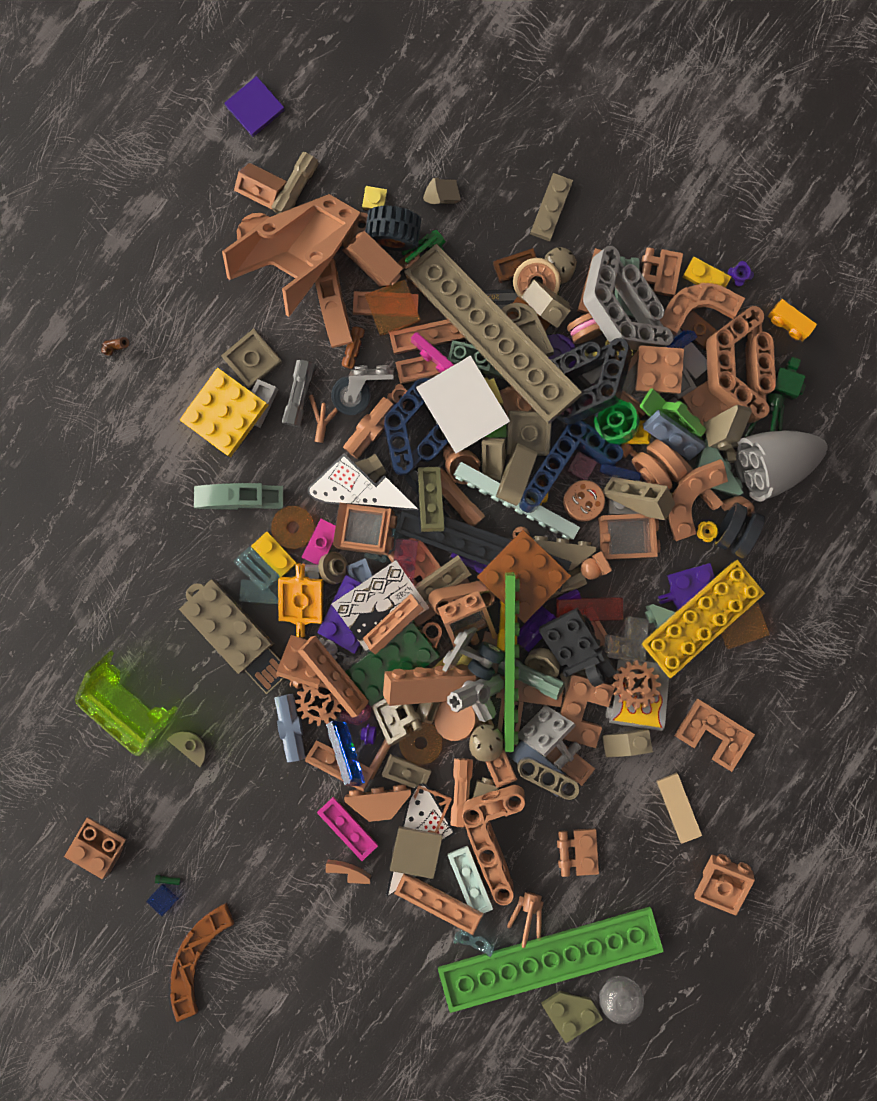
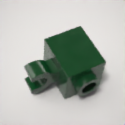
[771,357,806,400]

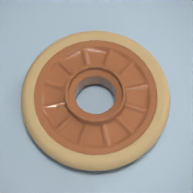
[513,258,561,303]

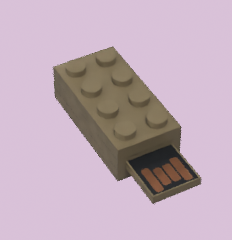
[179,579,284,694]

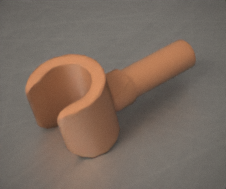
[621,444,638,458]

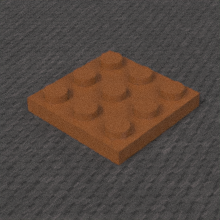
[477,529,571,623]

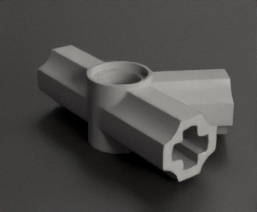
[447,673,504,722]

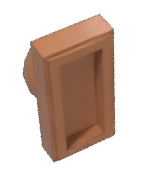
[580,552,612,580]

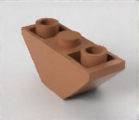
[344,784,411,822]

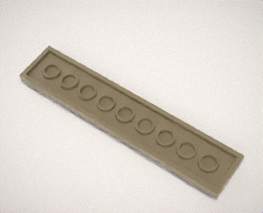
[404,244,582,424]

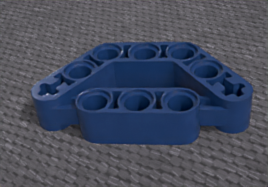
[384,378,448,476]

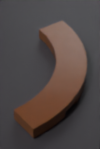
[170,903,234,1022]

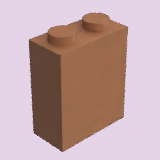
[342,231,403,286]

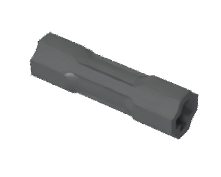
[282,360,315,428]

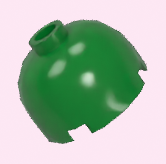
[594,399,640,444]

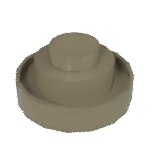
[318,552,348,585]

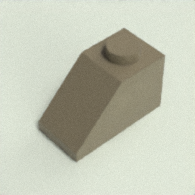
[522,279,571,328]
[703,405,752,451]
[602,728,653,757]

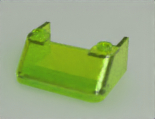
[75,650,178,756]

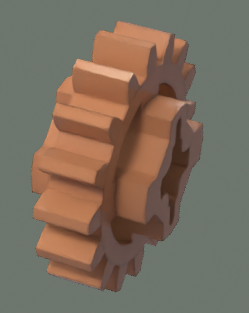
[612,660,661,710]
[295,680,342,726]

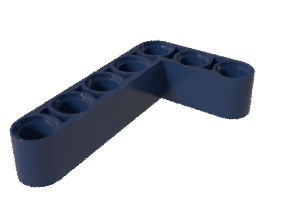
[519,421,623,513]

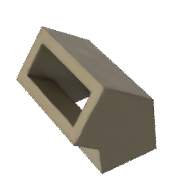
[416,702,441,724]

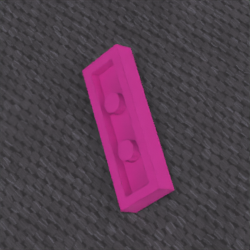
[317,796,378,861]

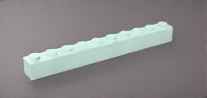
[453,462,580,540]

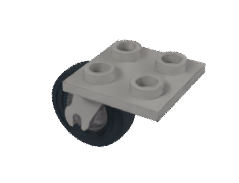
[331,365,394,415]

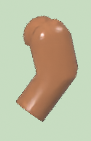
[721,496,754,515]

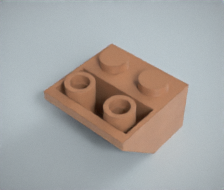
[64,817,126,879]

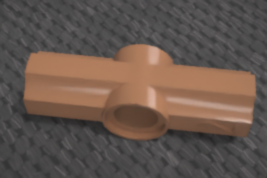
[343,397,395,459]

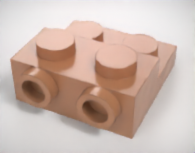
[694,854,755,915]

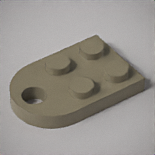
[501,303,554,357]

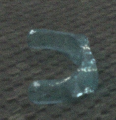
[453,930,494,957]

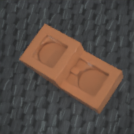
[326,860,371,884]

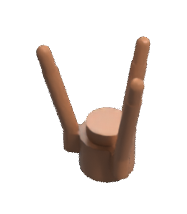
[507,892,543,948]

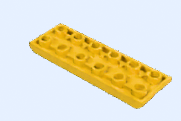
[642,560,765,678]

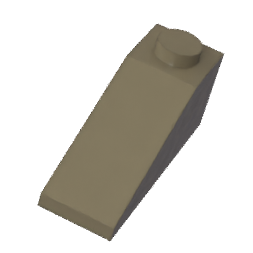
[603,477,675,520]

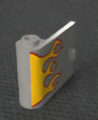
[606,657,669,731]

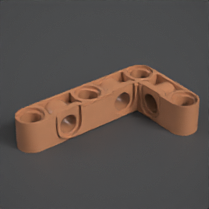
[462,785,525,905]

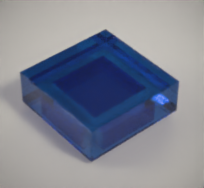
[146,884,179,916]

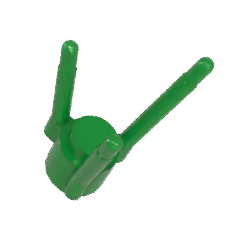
[402,230,446,263]

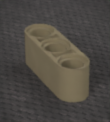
[496,443,537,506]
[517,757,579,800]

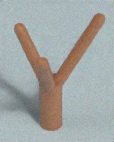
[309,395,339,443]

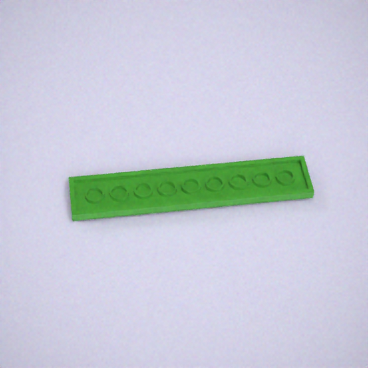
[438,907,664,1013]

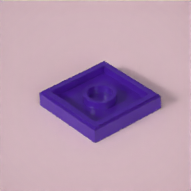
[224,76,285,137]

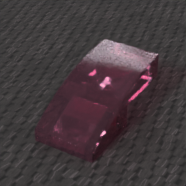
[394,539,418,584]

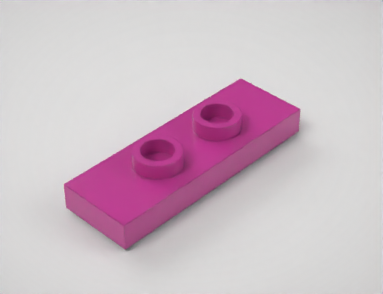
[411,332,454,373]

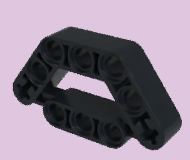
[551,338,632,424]

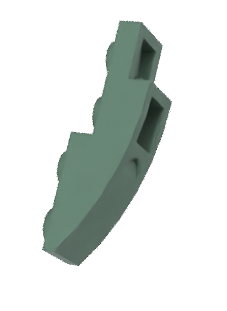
[448,340,506,380]
[194,483,283,510]

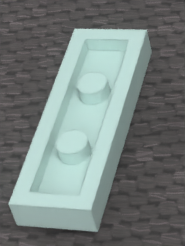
[447,846,493,913]

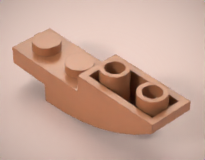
[315,259,353,348]

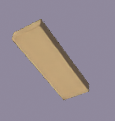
[656,773,702,844]

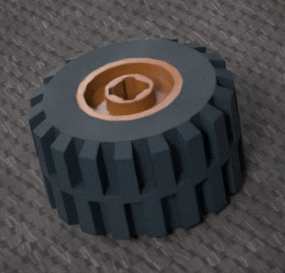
[365,206,422,251]

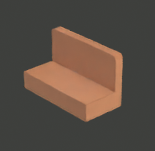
[234,163,287,209]

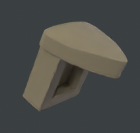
[423,178,461,204]

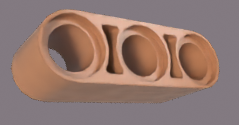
[428,581,495,615]

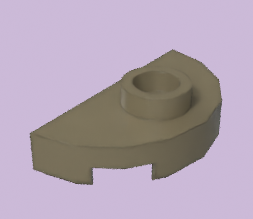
[167,731,206,767]

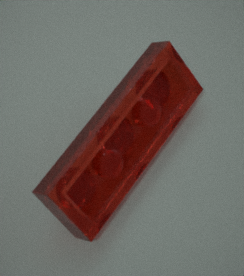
[557,597,623,621]

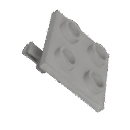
[518,705,581,770]

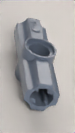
[274,693,306,762]

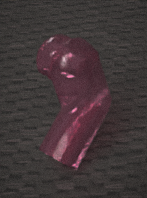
[339,705,371,725]

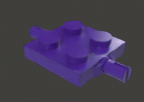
[658,563,715,610]

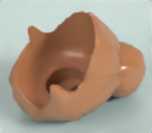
[443,444,481,485]

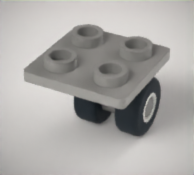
[442,627,505,681]

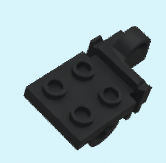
[539,607,617,687]

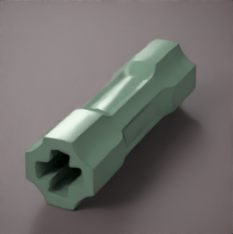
[498,657,565,700]

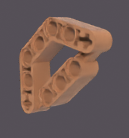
[706,306,776,423]

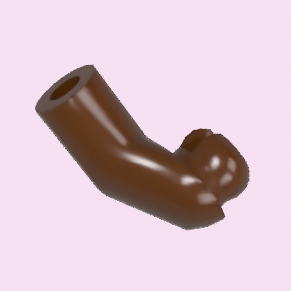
[101,337,129,356]

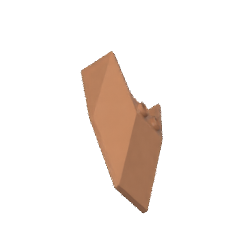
[222,194,361,317]

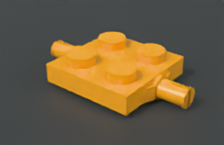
[278,563,323,637]

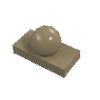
[482,437,507,481]

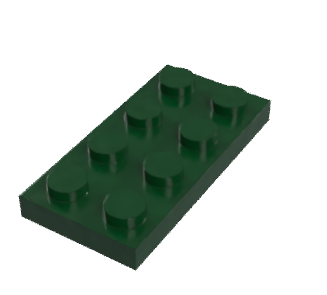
[345,620,440,706]

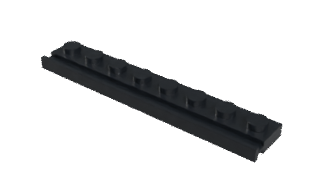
[395,504,572,592]

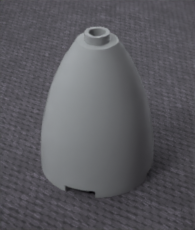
[734,431,827,501]

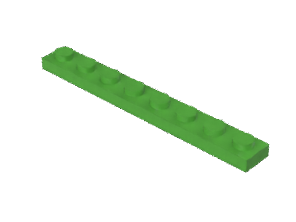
[504,572,520,752]

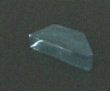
[239,580,278,604]

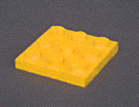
[180,368,269,458]

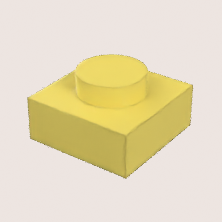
[362,186,387,210]

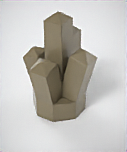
[355,454,387,483]

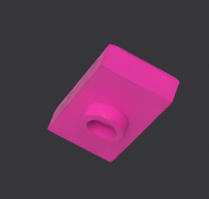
[302,519,336,565]

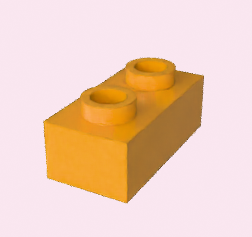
[768,299,817,341]

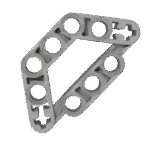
[583,246,673,350]

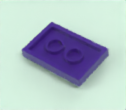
[317,575,363,654]

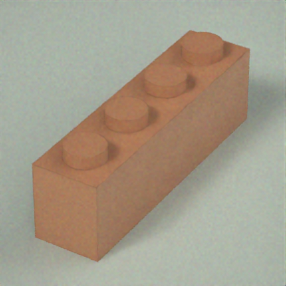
[383,664,476,706]

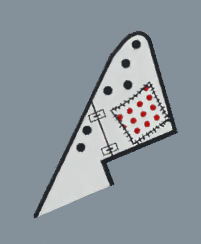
[308,453,419,511]
[386,784,456,897]

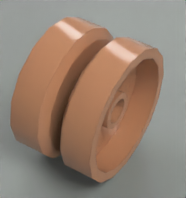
[632,439,687,490]

